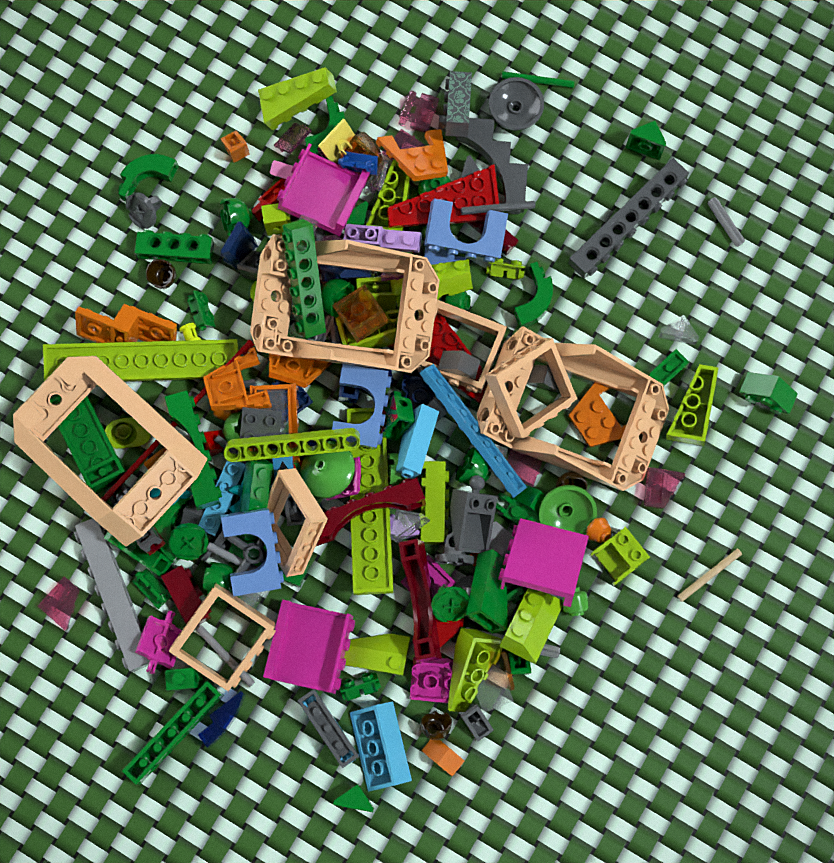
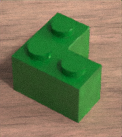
[739,372,798,415]

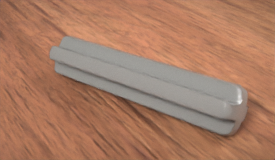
[708,197,745,247]

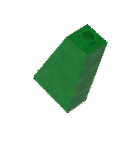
[466,549,508,634]

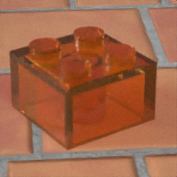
[332,284,389,343]

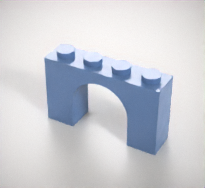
[424,198,508,263]
[330,364,391,449]
[221,508,284,597]

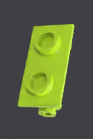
[486,258,525,280]

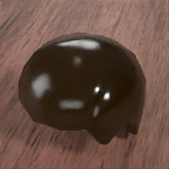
[146,259,177,289]
[555,471,588,490]
[420,710,452,740]

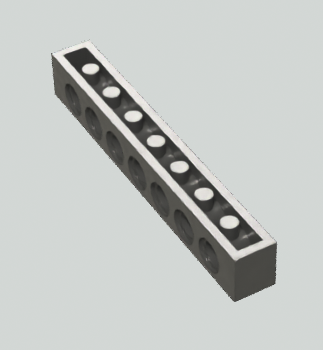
[568,158,689,279]

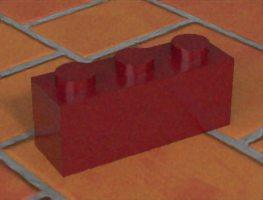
[161,565,212,627]

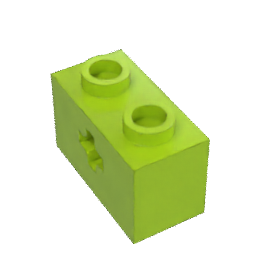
[261,203,292,236]

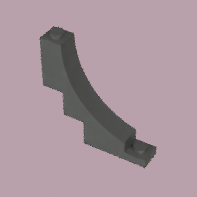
[438,115,528,214]

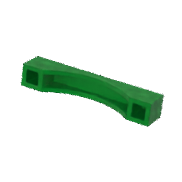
[165,390,222,511]

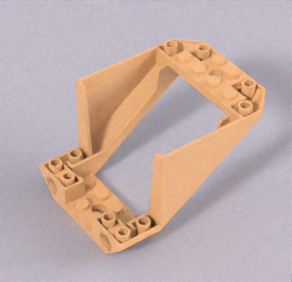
[250,234,439,373]
[477,327,669,491]
[13,356,208,546]

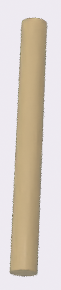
[677,548,742,602]

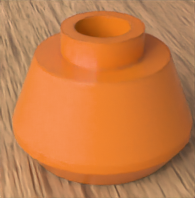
[586,518,611,543]

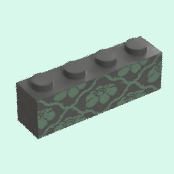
[442,71,472,137]

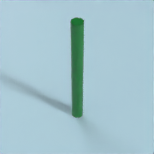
[502,71,575,88]

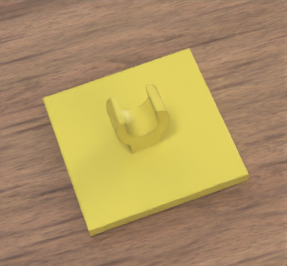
[318,119,358,164]

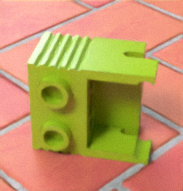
[589,526,650,586]

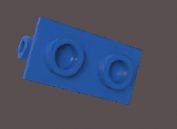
[338,151,378,175]

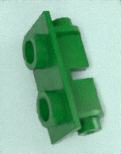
[187,290,215,331]
[132,568,171,609]
[340,672,381,701]

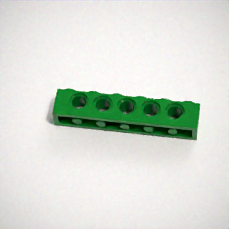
[282,219,326,339]
[122,681,224,785]

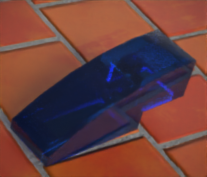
[198,691,246,748]

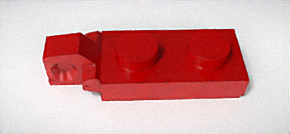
[251,178,286,221]

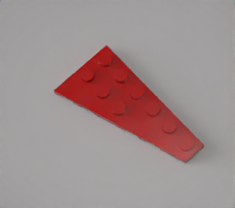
[425,313,488,404]

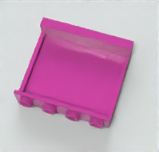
[277,143,370,237]
[499,518,589,607]
[263,599,355,694]

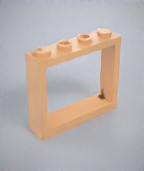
[416,300,507,393]
[485,338,577,438]
[267,468,328,577]
[169,583,276,691]

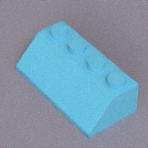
[350,701,412,792]

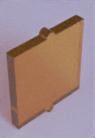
[501,652,515,691]

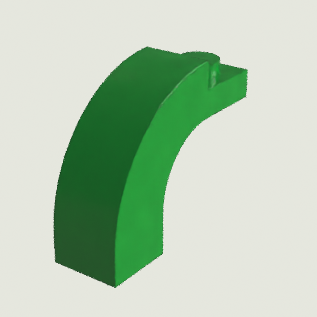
[305,96,345,158]
[118,154,179,202]
[514,262,553,328]
[154,497,191,564]
[104,532,173,578]

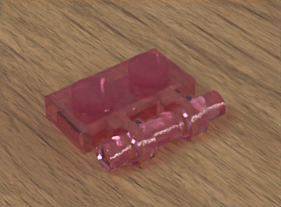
[398,90,439,133]

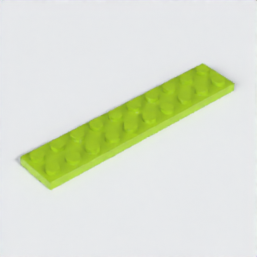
[43,339,238,381]
[347,407,393,595]

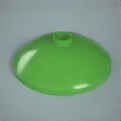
[300,441,355,498]
[539,485,597,535]

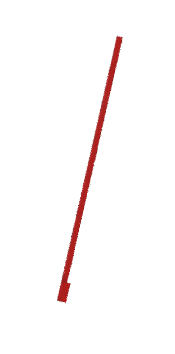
[101,339,255,502]

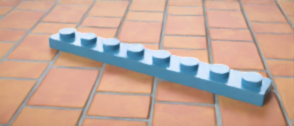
[420,364,527,498]

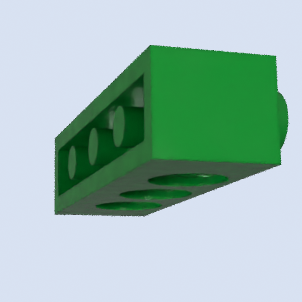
[135,230,214,264]

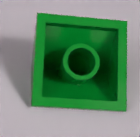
[625,120,666,160]

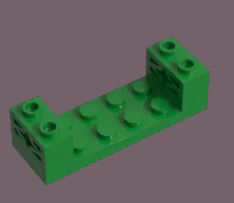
[50,394,127,494]

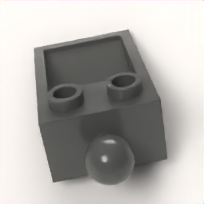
[450,475,498,553]

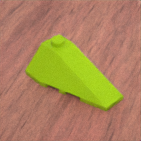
[448,628,502,712]
[344,634,410,676]

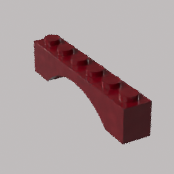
[316,478,426,546]
[399,539,442,662]

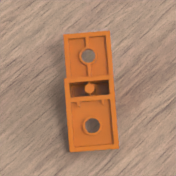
[75,304,177,343]

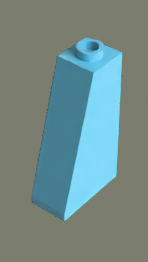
[396,404,439,479]

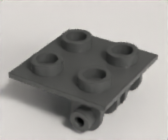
[240,407,282,449]

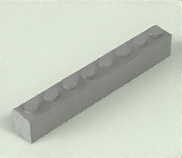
[74,518,150,672]

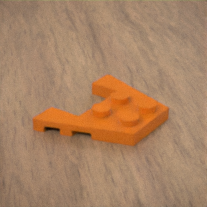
[376,129,448,181]
[203,347,272,411]
[269,353,333,388]
[568,382,642,448]

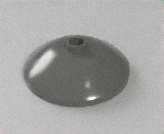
[489,77,544,130]

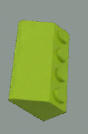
[499,588,563,664]

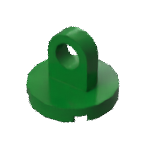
[169,523,208,561]
[431,584,469,622]

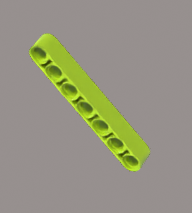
[224,428,360,462]

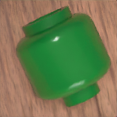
[442,291,471,311]

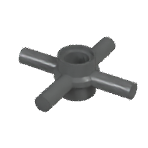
[227,530,280,573]

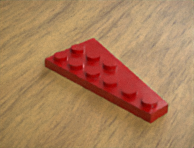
[387,164,500,228]

